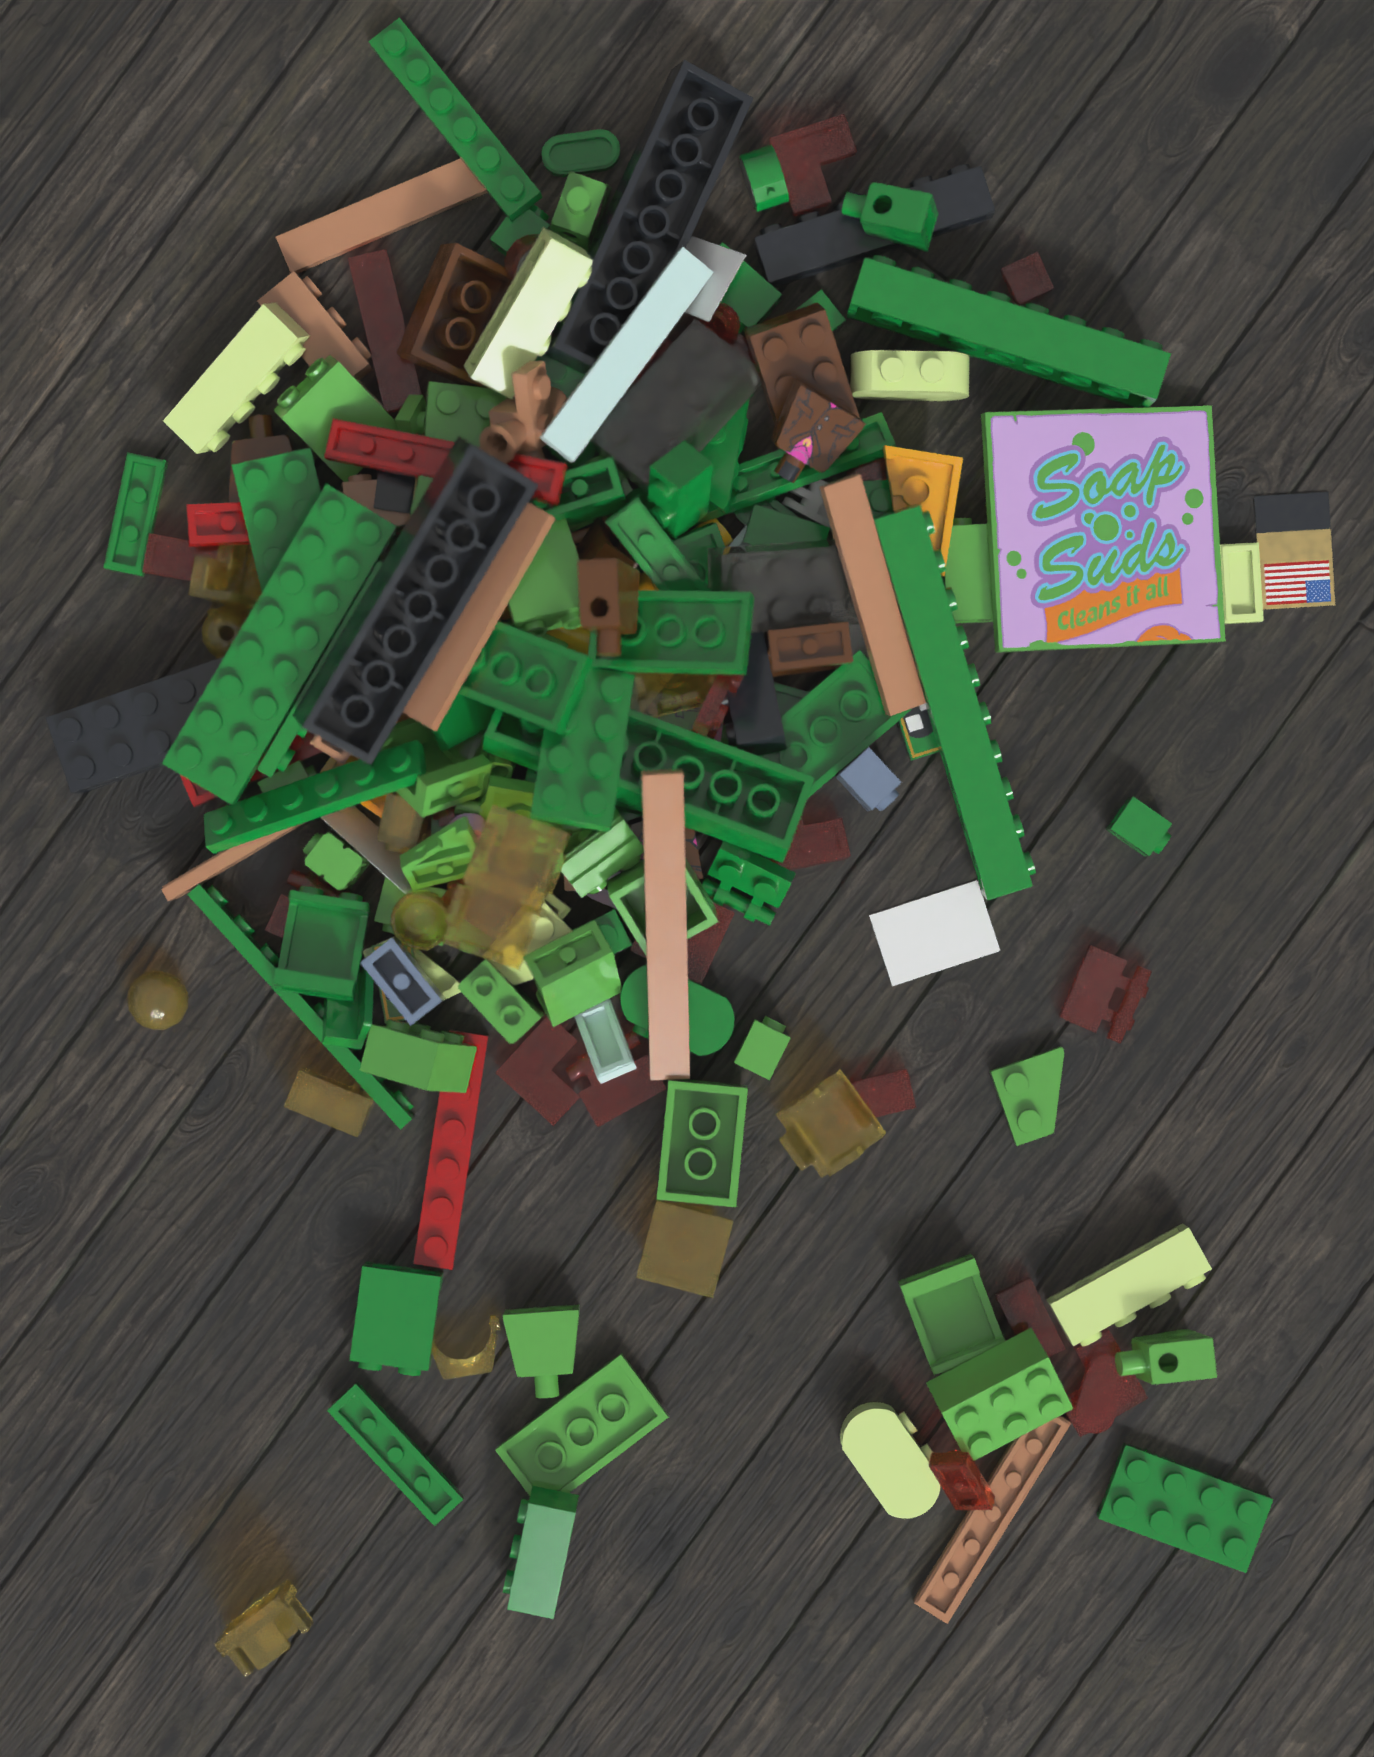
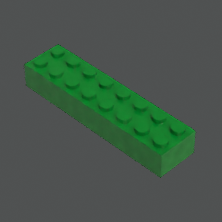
[846,255,1171,408]
[162,484,399,805]
[483,708,815,863]

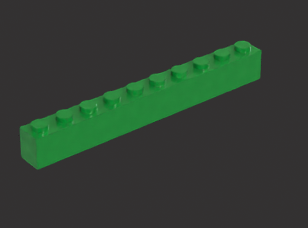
[873,504,1036,900]

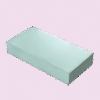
[574,998,637,1084]

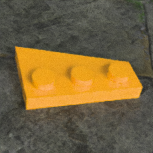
[883,445,963,577]

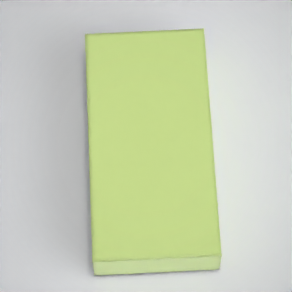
[1220,542,1264,624]

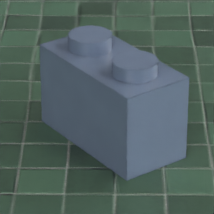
[836,747,902,812]
[360,936,446,1026]

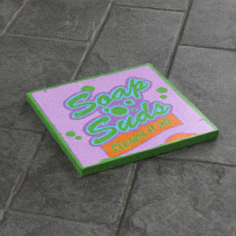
[981,406,1226,653]

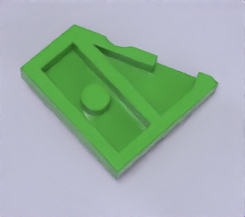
[400,816,489,890]
[990,1046,1064,1146]

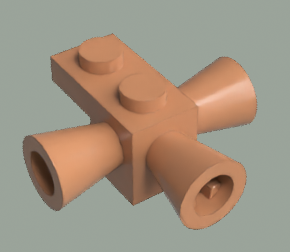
[479,361,567,464]

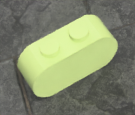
[850,350,969,401]
[840,1402,941,1519]

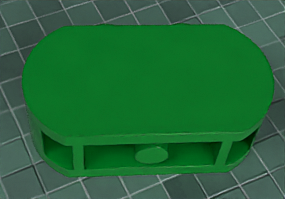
[620,964,734,1056]

